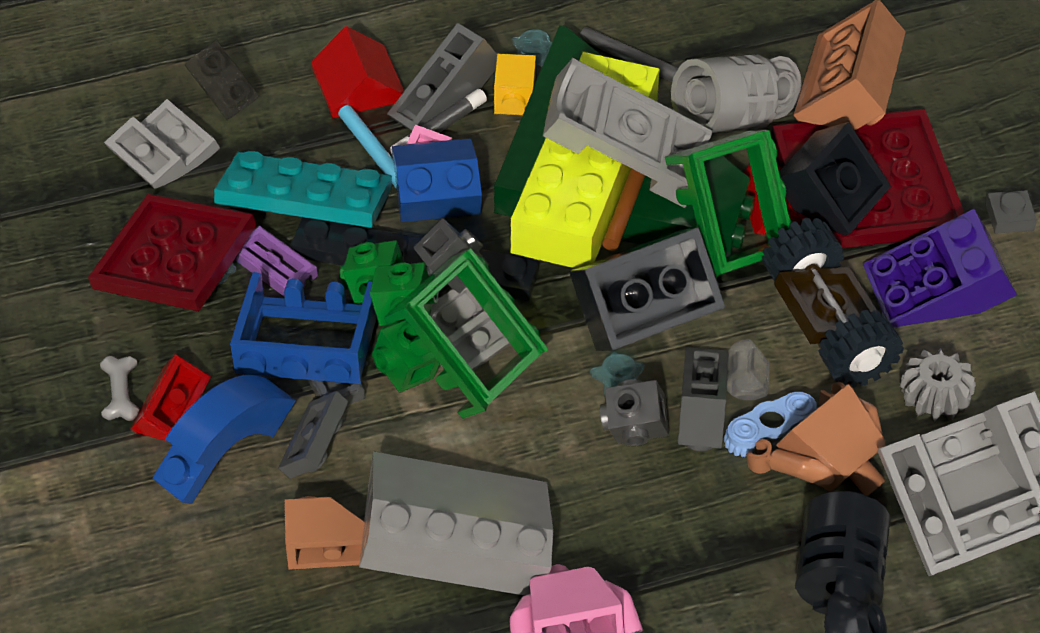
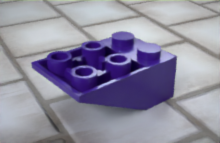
[863,209,1017,327]

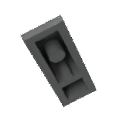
[387,23,497,131]
[678,347,728,451]

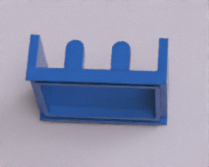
[230,272,377,384]

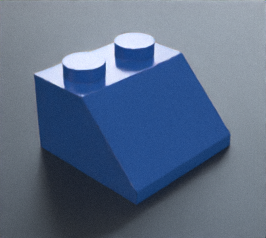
[392,139,482,222]

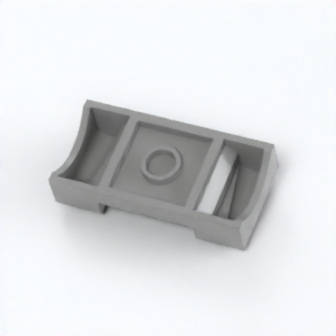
[543,58,712,208]

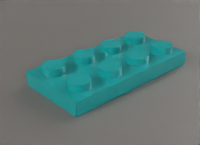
[214,151,392,228]

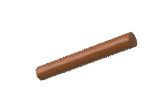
[602,168,646,251]

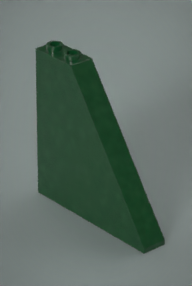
[494,25,755,257]

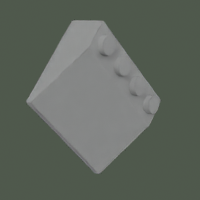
[359,452,553,596]

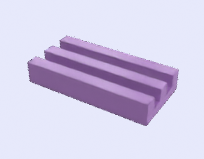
[234,226,318,297]

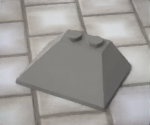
[877,391,1040,577]

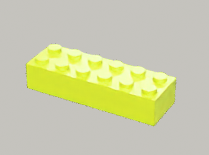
[511,52,660,269]

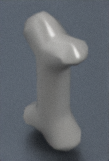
[100,356,140,421]

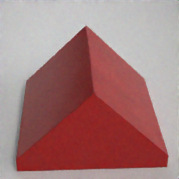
[311,26,404,119]

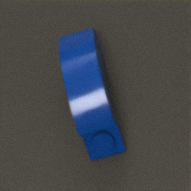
[152,375,296,504]

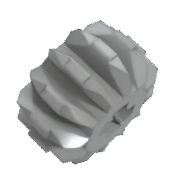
[900,348,976,422]

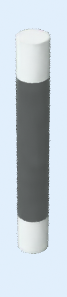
[390,89,487,153]

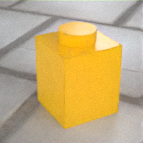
[494,54,536,115]

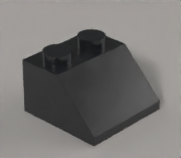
[779,122,891,236]

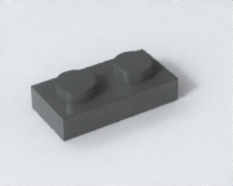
[278,391,349,479]

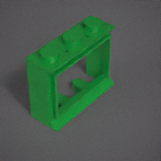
[665,130,792,278]
[384,248,548,419]

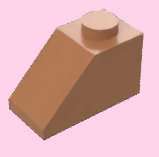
[285,496,365,570]

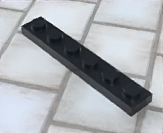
[291,217,539,301]

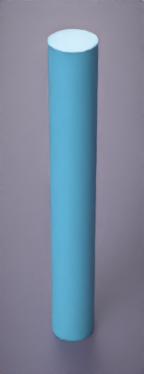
[338,105,397,189]

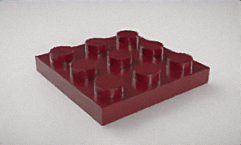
[88,194,256,312]

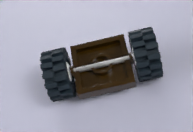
[762,218,904,388]

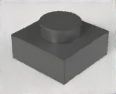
[986,190,1037,234]

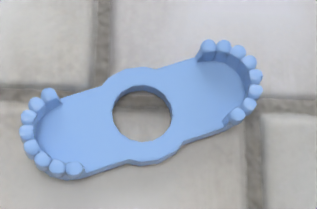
[724,392,817,457]

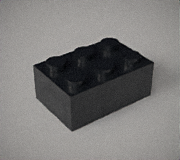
[569,227,725,351]

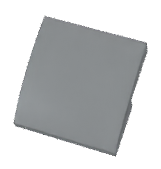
[104,99,220,189]
[430,287,510,371]

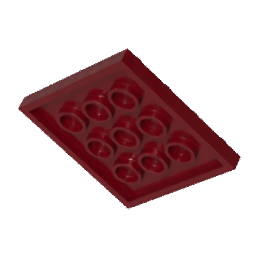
[771,109,964,248]

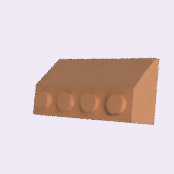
[794,0,906,131]

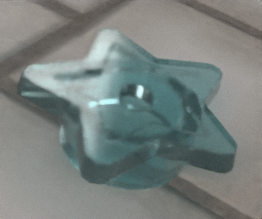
[512,29,552,67]
[590,352,645,397]

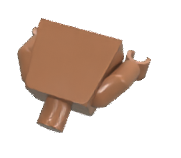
[746,382,886,496]

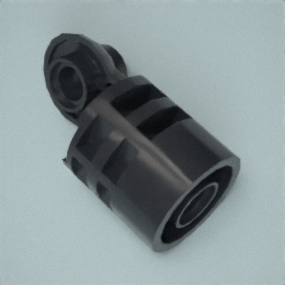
[795,491,891,633]

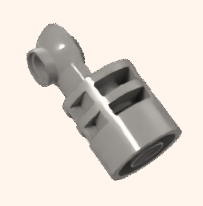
[671,54,802,133]

